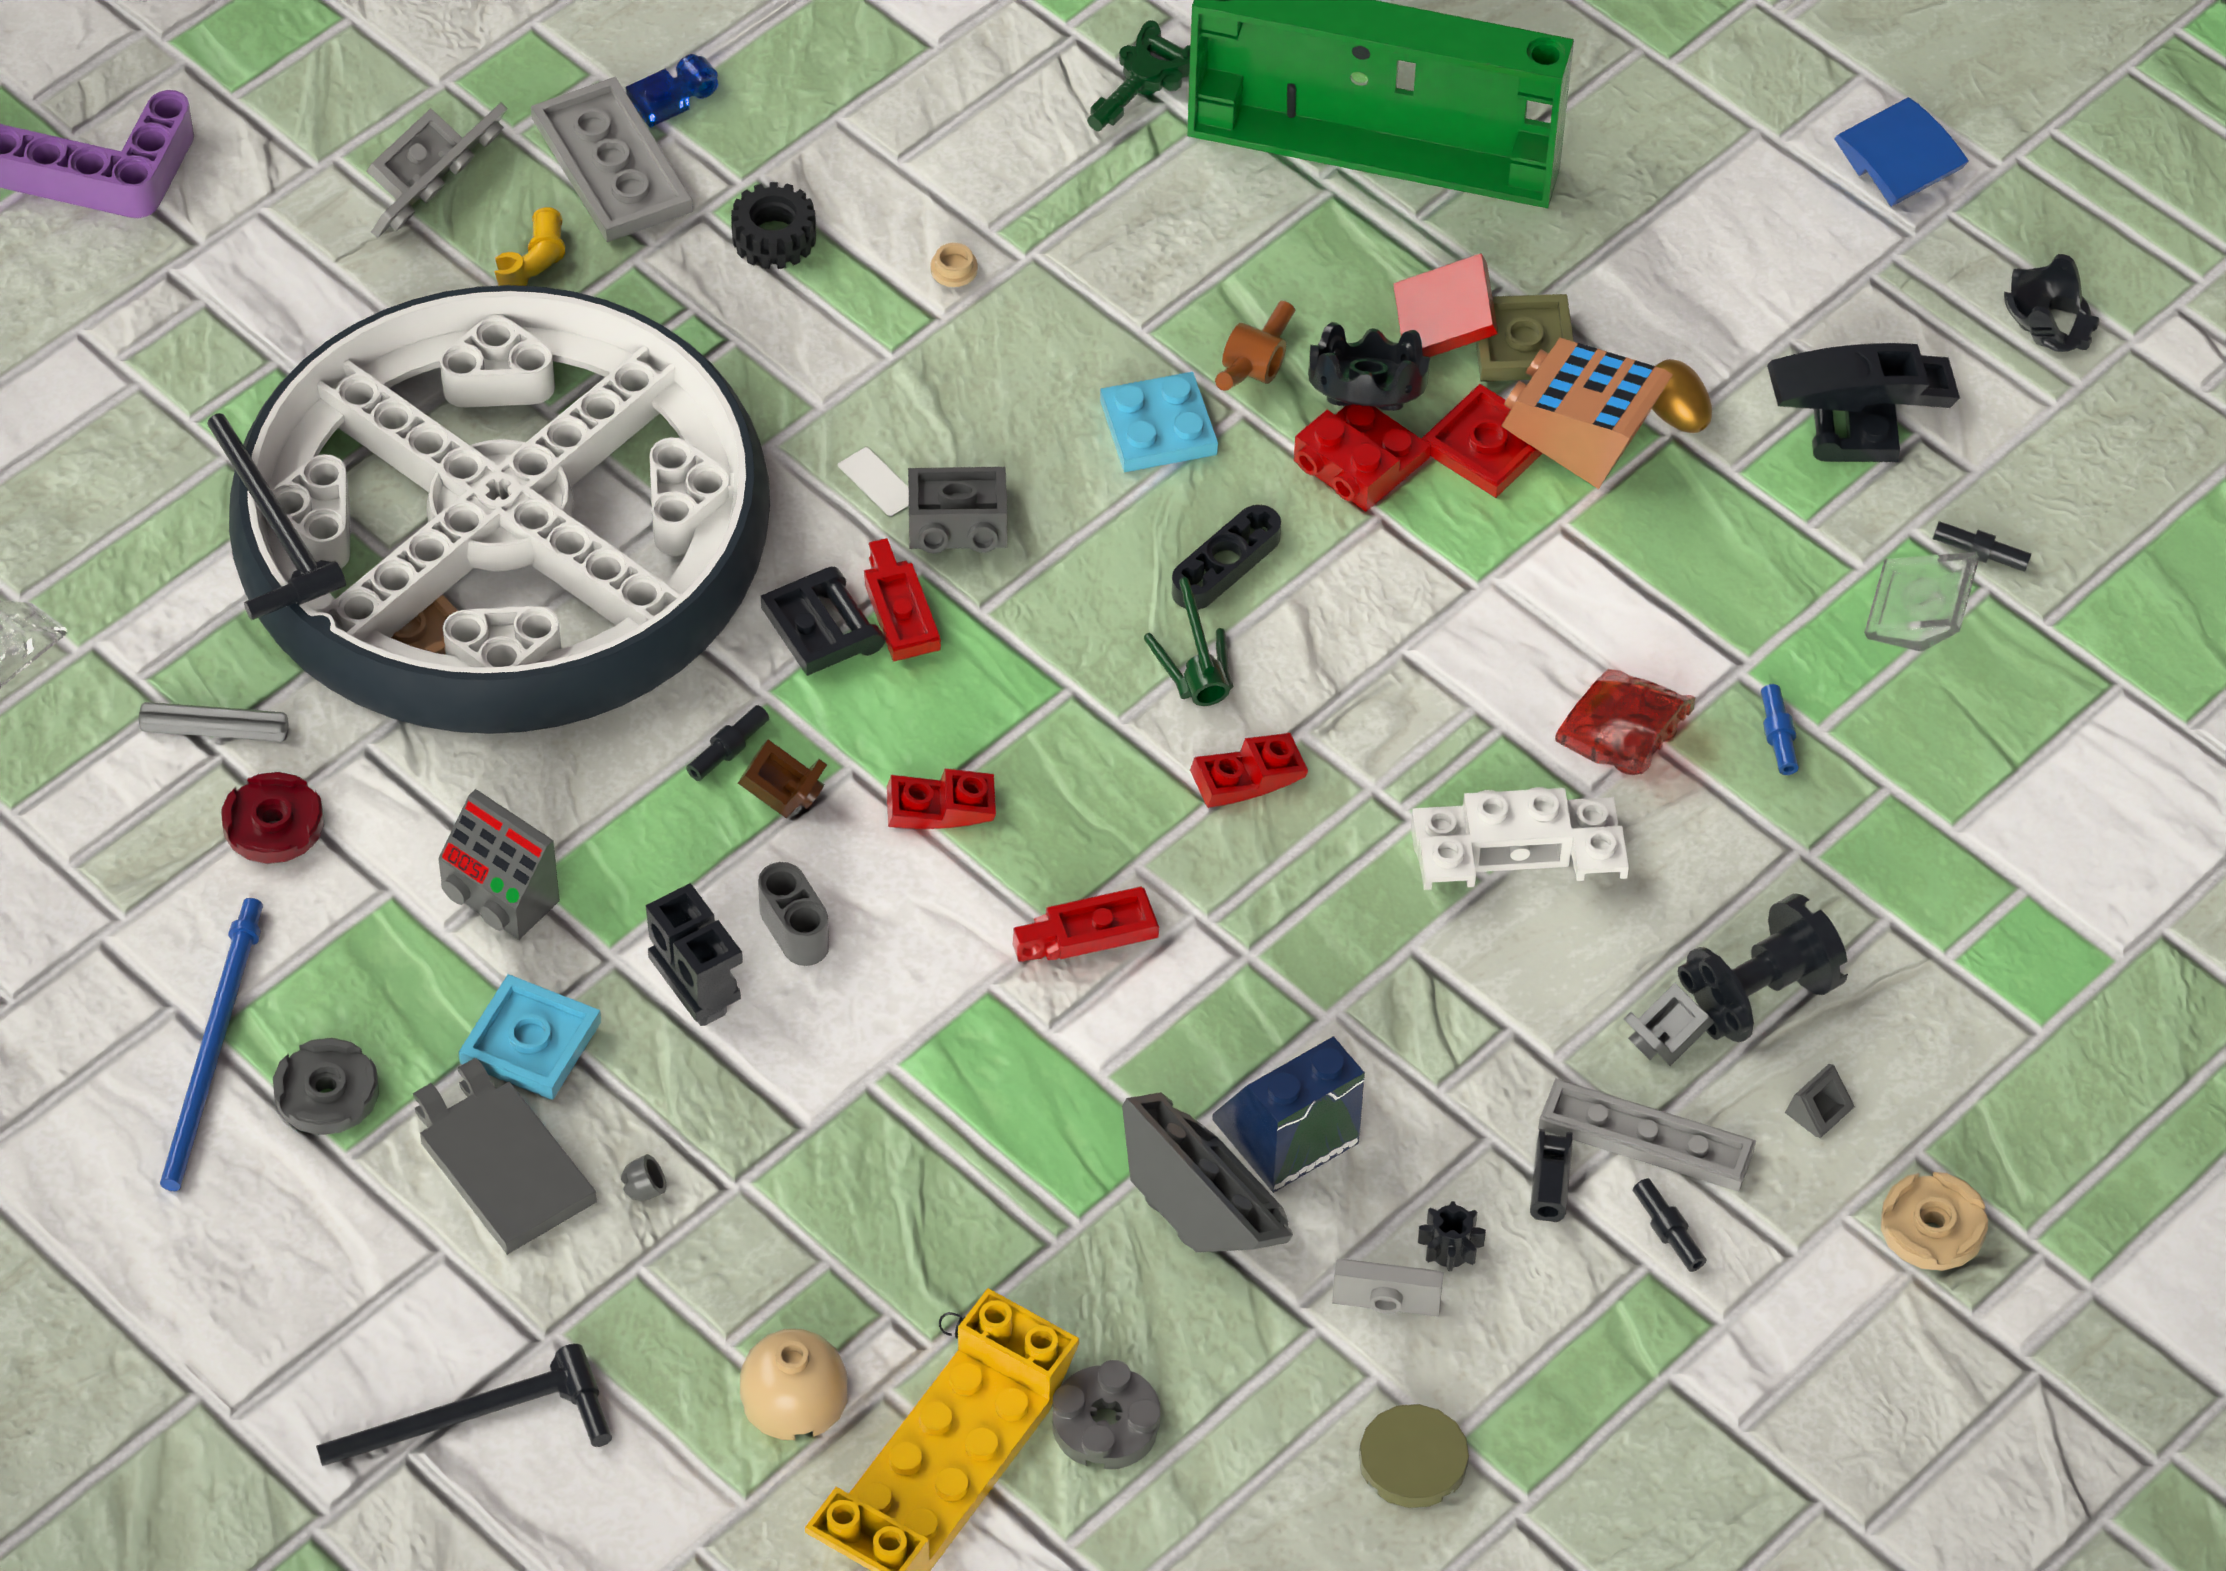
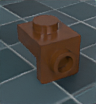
[738,739,827,818]

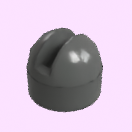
[621,1154,666,1201]

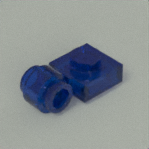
[625,54,718,128]

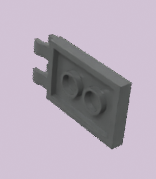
[413,1058,597,1255]

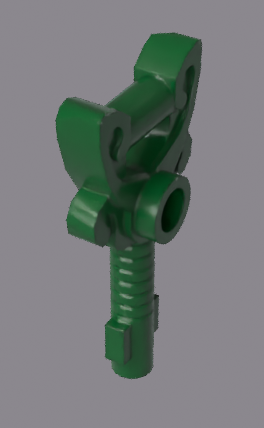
[1087,20,1190,131]

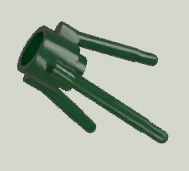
[1144,577,1233,706]

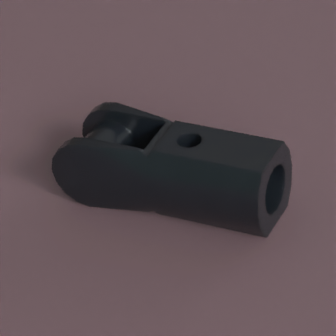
[1530,1129,1573,1222]

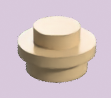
[930,243,978,287]

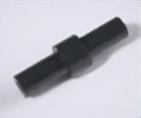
[1932,521,2032,572]
[686,705,769,781]
[1632,1178,1707,1272]

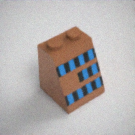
[1501,338,1673,489]

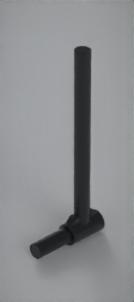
[207,413,346,620]
[316,1343,612,1467]

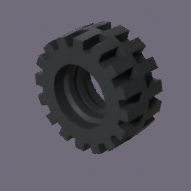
[731,182,816,269]

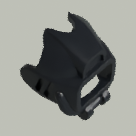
[2004,254,2100,352]

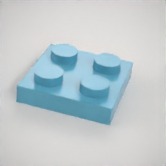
[1100,372,1218,472]
[459,974,601,1100]

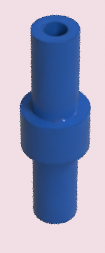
[1761,684,1799,775]

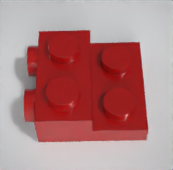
[1294,404,1431,512]

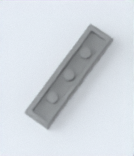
[1538,1078,1756,1192]

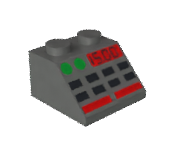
[438,789,560,940]

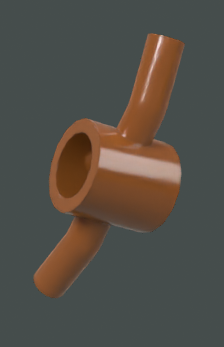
[1215,301,1296,391]

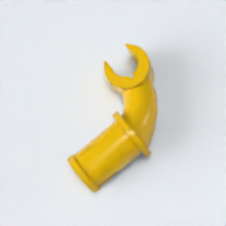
[494,207,565,286]

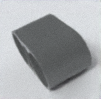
[758,862,829,966]

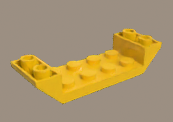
[805,1288,1079,1571]

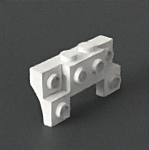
[1411,787,1629,890]

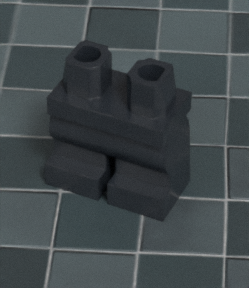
[645,883,743,1026]

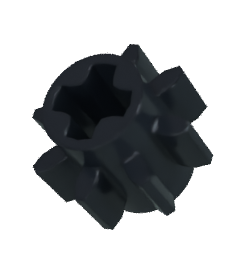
[1418,1201,1486,1271]

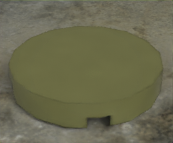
[1359,1404,1469,1508]

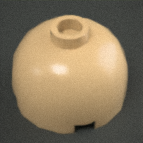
[740,1329,847,1440]

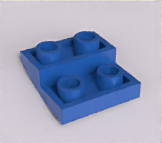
[1834,97,1969,207]

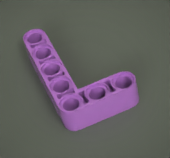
[0,90,194,218]

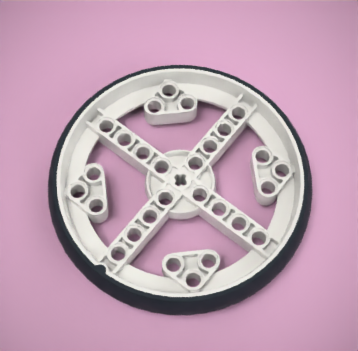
[229,285,770,734]

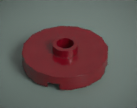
[221,772,324,864]

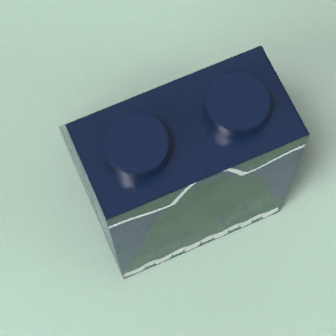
[1212,1036,1365,1193]

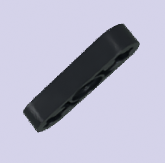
[1171,505,1281,610]

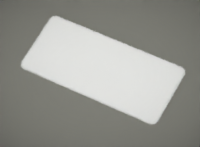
[838,447,909,516]

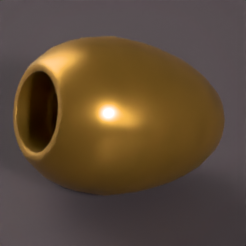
[1652,359,1712,433]

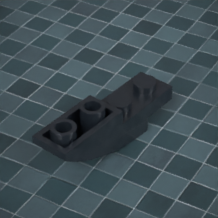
[1767,343,1960,412]

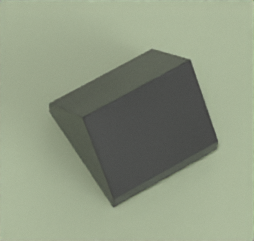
[1785,1064,1855,1138]

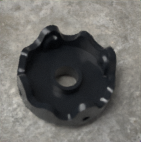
[1308,322,1430,411]

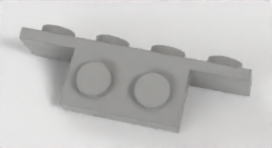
[366,102,508,238]

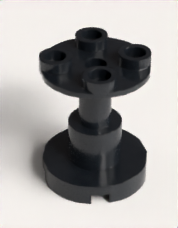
[1677,893,1848,1042]

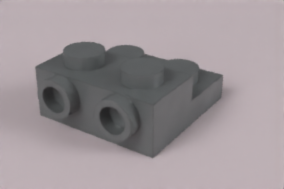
[908,467,1008,554]

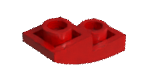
[1190,733,1308,808]
[887,768,996,829]

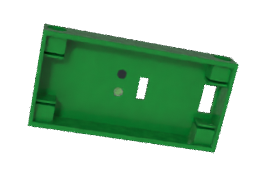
[1187,0,1574,209]

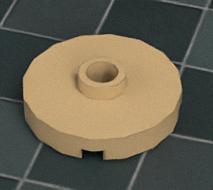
[1881,1172,1988,1271]

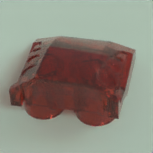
[1555,669,1696,775]

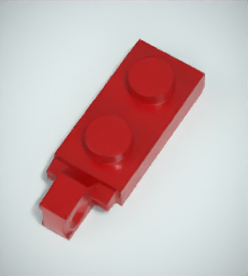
[864,538,941,662]
[1012,886,1159,962]

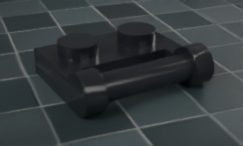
[1812,402,1900,462]
[761,566,886,676]

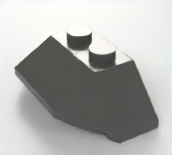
[1122,1092,1293,1252]

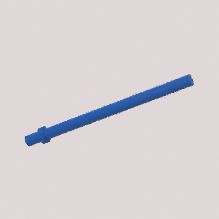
[160,898,263,1191]

